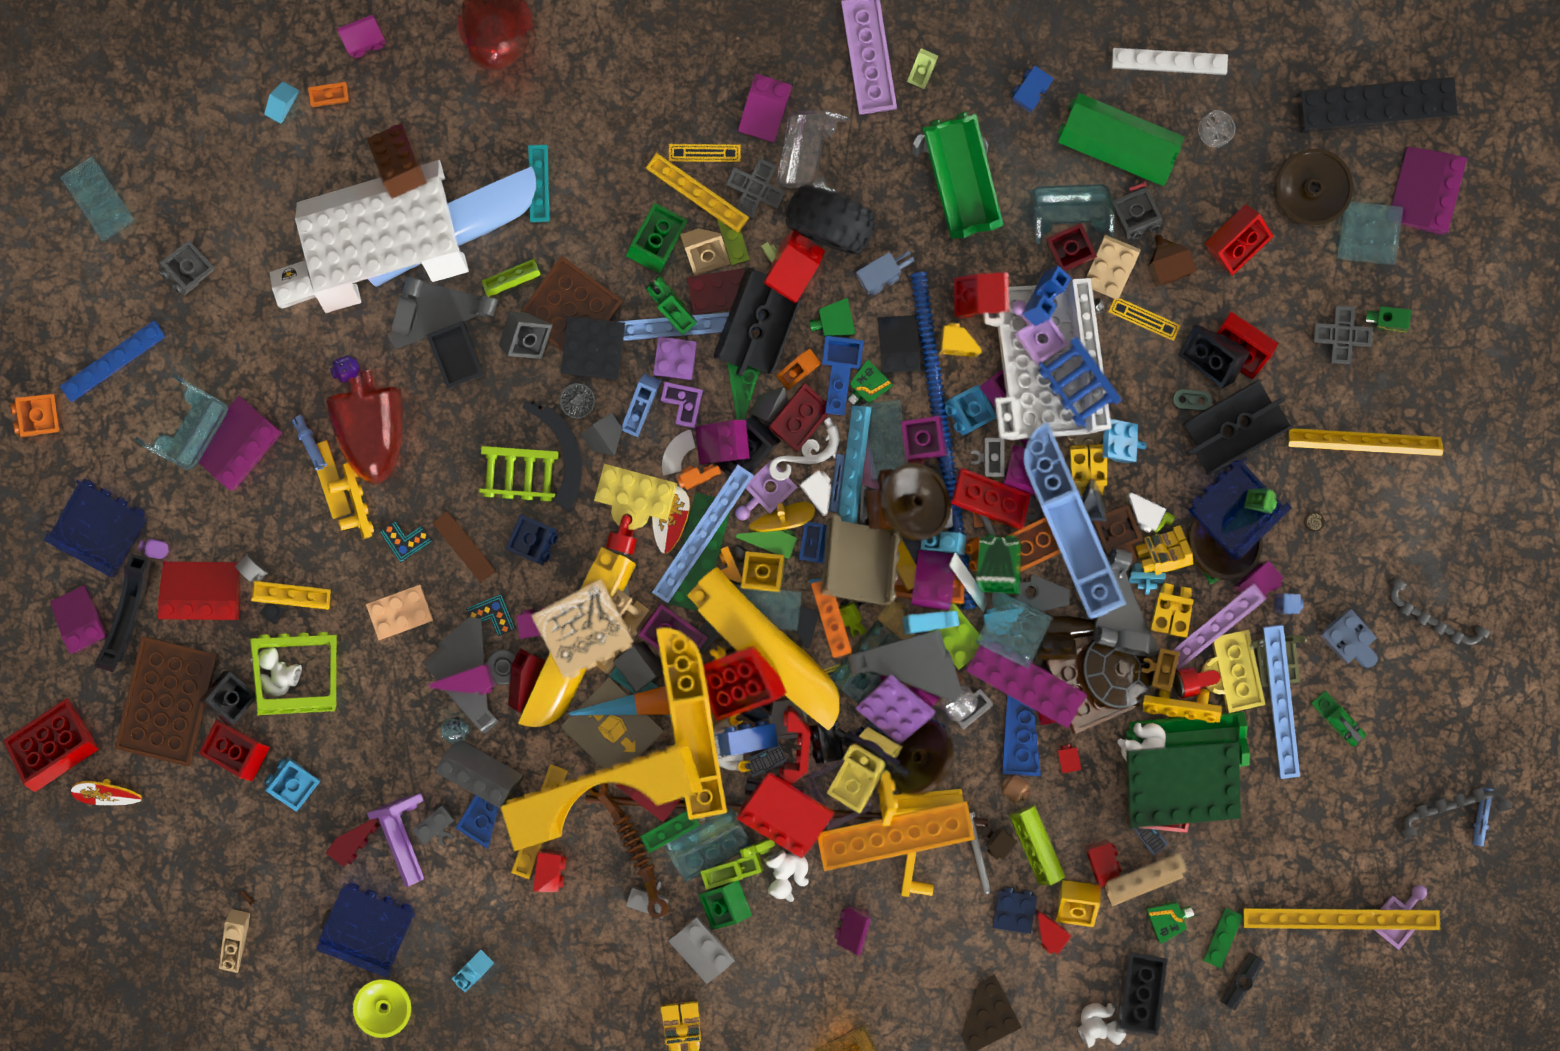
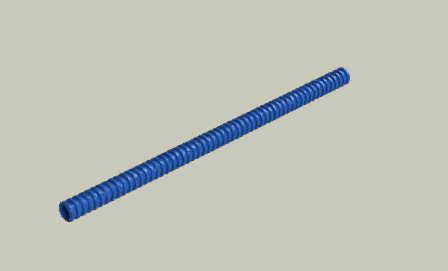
[910,272,977,610]

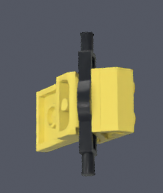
[827,727,910,813]

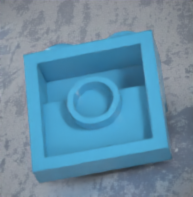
[944,384,997,436]
[264,756,320,812]

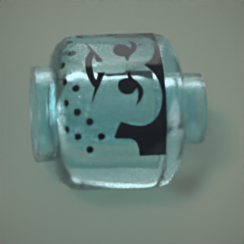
[441,717,469,743]

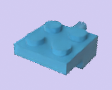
[1103,419,1147,464]

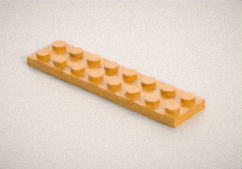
[818,801,975,871]

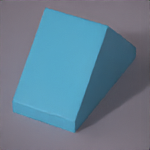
[264,81,300,124]

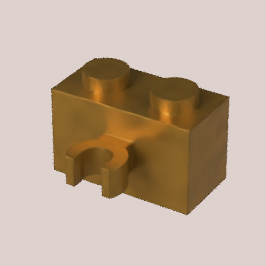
[1141,648,1180,692]

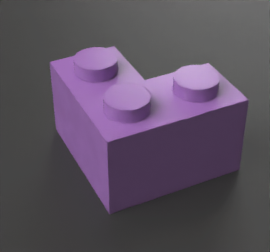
[661,382,703,429]

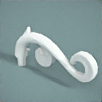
[769,417,840,481]

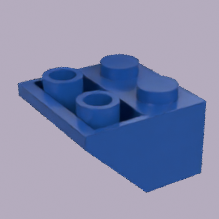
[799,522,827,563]

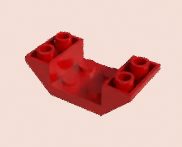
[954,273,1009,319]
[779,706,810,785]

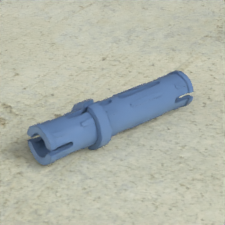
[292,415,327,470]
[828,454,846,513]
[1472,787,1493,846]

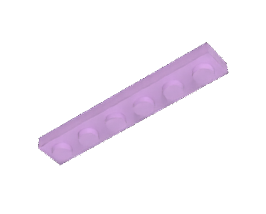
[1172,584,1267,670]

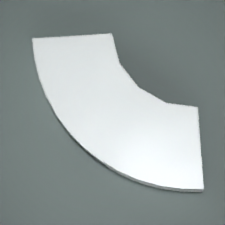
[662,429,696,476]

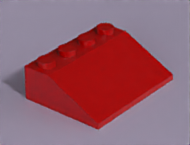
[158,561,240,620]
[703,646,787,721]
[3,698,99,792]
[736,772,835,858]

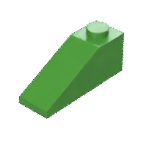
[1244,489,1277,513]
[736,529,797,559]

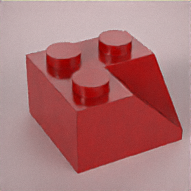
[1084,839,1122,887]
[533,849,567,892]

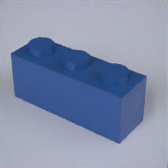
[717,721,778,757]

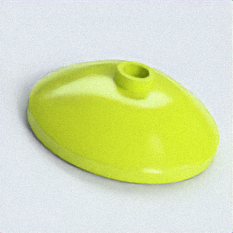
[353,979,411,1038]

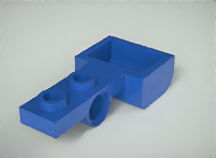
[822,336,864,416]

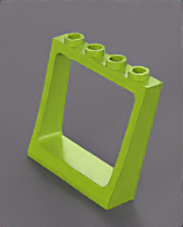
[250,632,337,715]

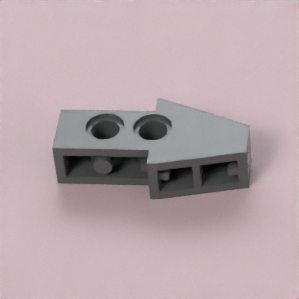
[991,574,1070,613]

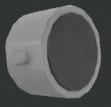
[235,554,268,583]

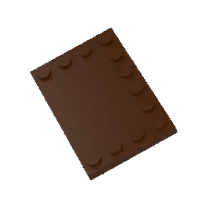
[114,636,218,767]

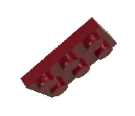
[687,268,745,315]
[768,383,828,452]

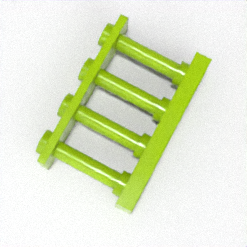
[478,446,560,501]

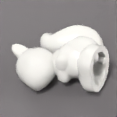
[250,647,302,697]
[1118,723,1166,760]
[764,850,809,902]
[1078,1003,1126,1048]

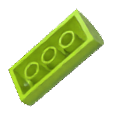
[1008,805,1065,885]

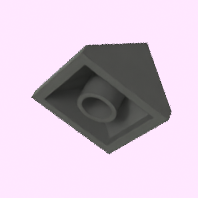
[613,641,663,693]

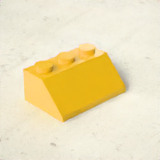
[939,323,981,358]

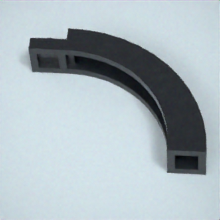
[523,401,583,512]
[95,553,150,673]

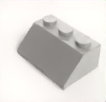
[668,915,735,984]

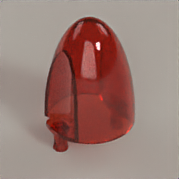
[457,0,533,71]
[325,370,403,484]

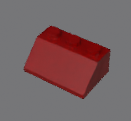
[1204,204,1274,276]
[1215,312,1279,380]

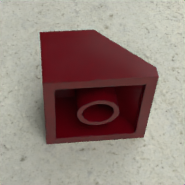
[1046,223,1097,271]

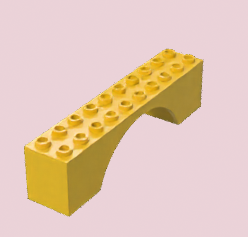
[501,744,703,851]

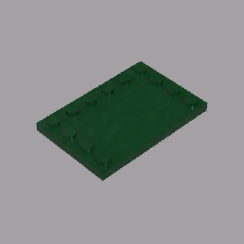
[1126,741,1241,828]

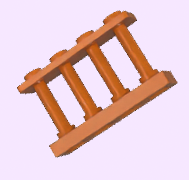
[811,580,852,658]

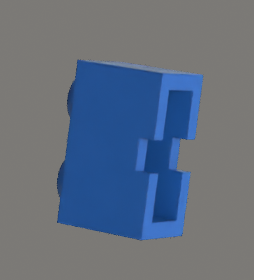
[1012,66,1054,113]

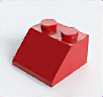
[1035,909,1071,955]

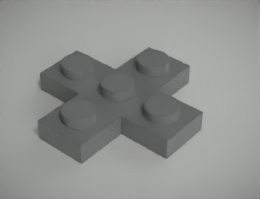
[726,158,786,219]
[1313,305,1373,365]

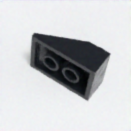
[878,315,921,375]
[1179,324,1250,388]
[715,415,781,477]

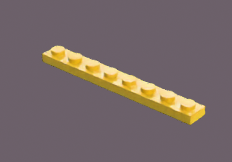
[1287,428,1443,456]

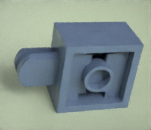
[856,251,915,296]
[1318,609,1378,668]

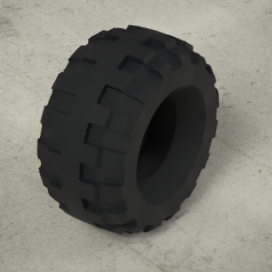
[785,185,876,255]

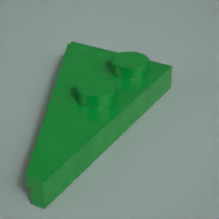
[727,363,760,420]

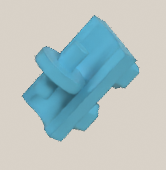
[1129,563,1166,595]

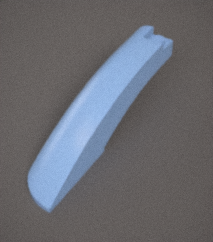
[368,167,536,287]
[1024,422,1126,618]

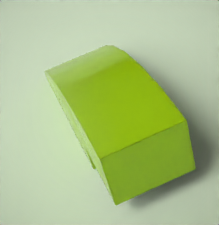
[700,853,764,890]

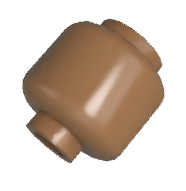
[1001,775,1031,803]

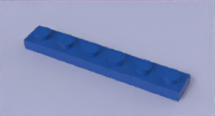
[60,320,166,402]

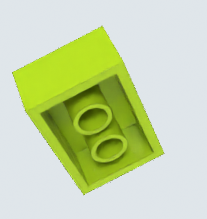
[927,603,984,670]

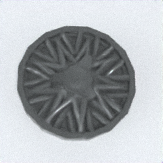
[560,383,596,419]
[485,649,516,685]

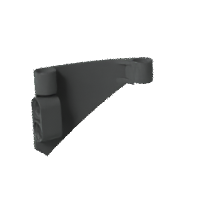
[389,277,498,350]
[1094,548,1160,658]
[422,617,499,734]
[847,630,962,703]

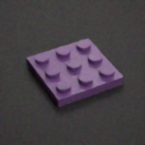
[855,675,935,745]

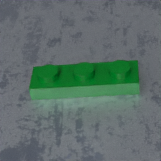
[640,811,700,853]
[1203,907,1244,968]

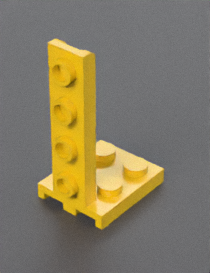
[877,773,964,826]

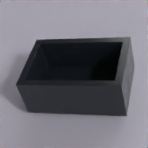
[427,321,485,390]

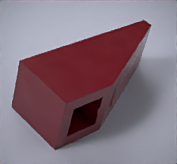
[508,648,546,713]
[325,818,380,867]

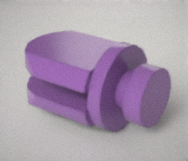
[138,539,169,559]

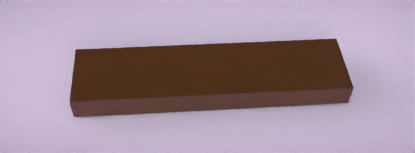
[433,511,496,583]

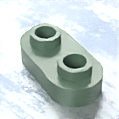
[1172,389,1212,411]

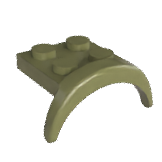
[1250,635,1307,687]

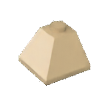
[680,228,730,276]

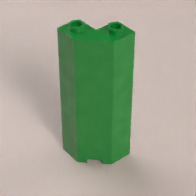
[1057,93,1185,186]
[923,112,1003,239]
[1126,712,1250,767]

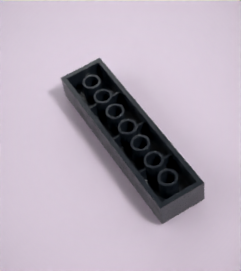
[1297,77,1458,133]

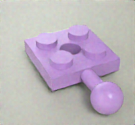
[1012,300,1069,366]
[735,460,798,521]
[1373,885,1427,950]

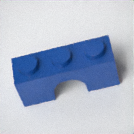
[1022,266,1071,326]

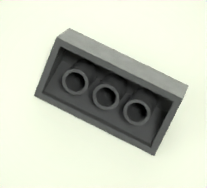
[435,739,524,808]

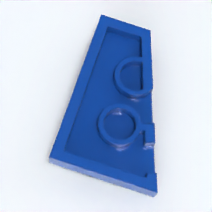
[456,795,499,849]

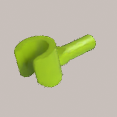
[1154,512,1175,533]

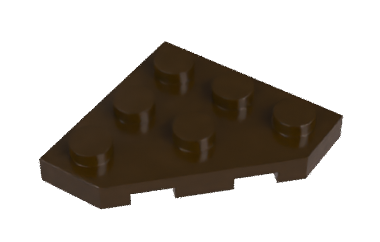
[961,975,1022,1051]

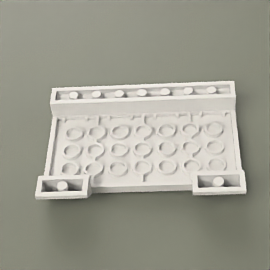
[295,160,469,313]
[983,278,1111,440]

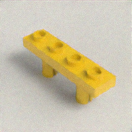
[327,462,374,540]
[1143,689,1222,723]

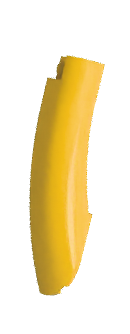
[518,547,636,727]
[687,567,840,731]
[656,628,727,820]

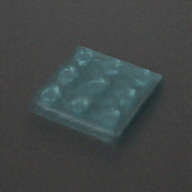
[1338,202,1403,265]
[976,592,1053,668]

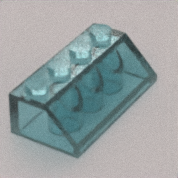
[830,620,902,703]
[665,809,752,882]

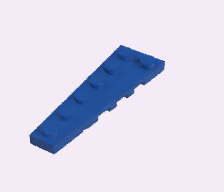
[1002,659,1041,776]

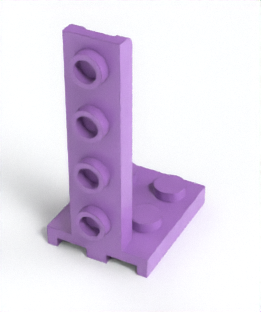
[367,794,424,887]

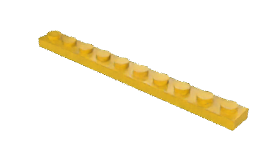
[1243,908,1440,930]

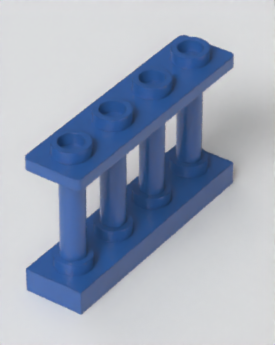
[1038,337,1122,428]

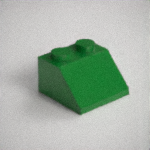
[698,880,752,930]

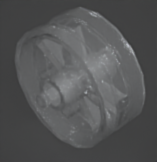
[1198,110,1236,147]
[940,685,978,721]

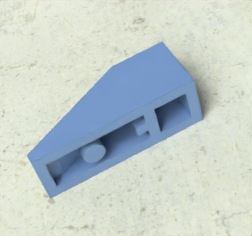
[622,373,662,437]
[1274,594,1303,614]

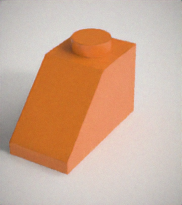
[776,349,822,391]

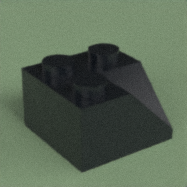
[199,671,256,725]

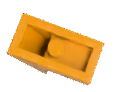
[719,546,742,583]

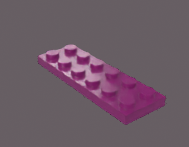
[966,637,1087,728]

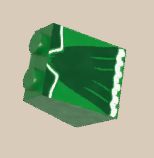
[976,535,1021,594]

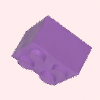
[653,337,697,381]

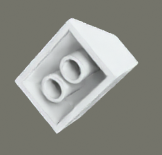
[800,470,831,517]

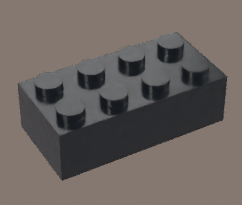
[1115,952,1168,1039]

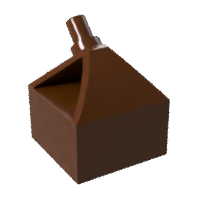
[1148,234,1197,288]

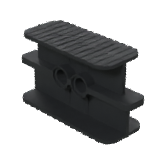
[714,268,803,376]
[1183,380,1293,475]

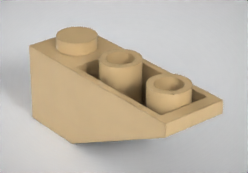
[219,909,250,973]

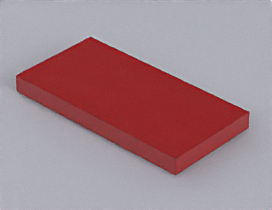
[951,467,1031,530]

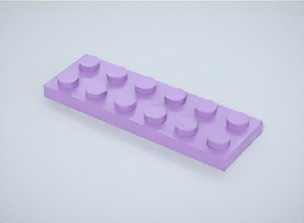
[841,0,897,115]

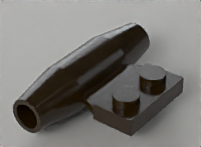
[1015,616,1094,660]

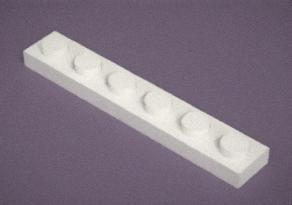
[1112,48,1228,75]

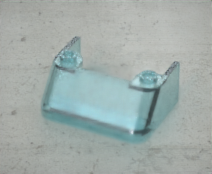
[1032,184,1115,244]
[134,374,228,470]

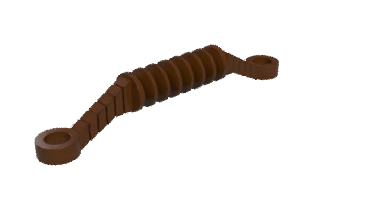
[589,782,668,918]

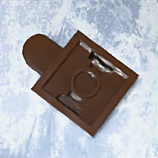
[866,469,894,529]
[1091,504,1143,565]

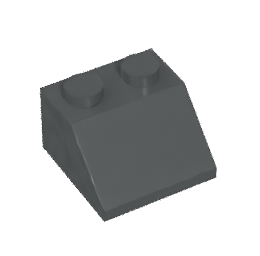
[499,311,552,359]

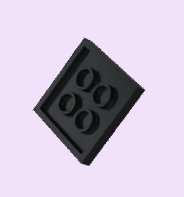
[561,316,625,381]

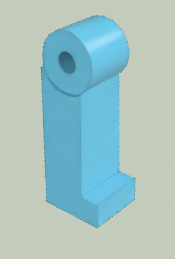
[903,611,959,635]

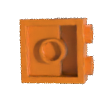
[10,394,59,438]
[676,464,722,491]

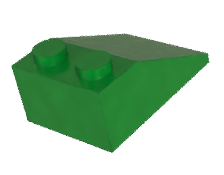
[626,202,688,274]

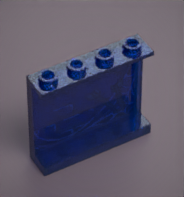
[1188,457,1292,561]
[44,479,149,577]
[316,882,416,978]

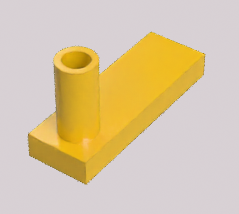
[901,852,934,897]

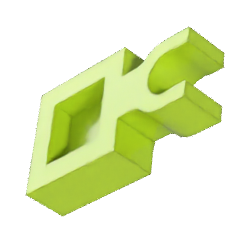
[839,603,866,637]
[739,838,775,858]

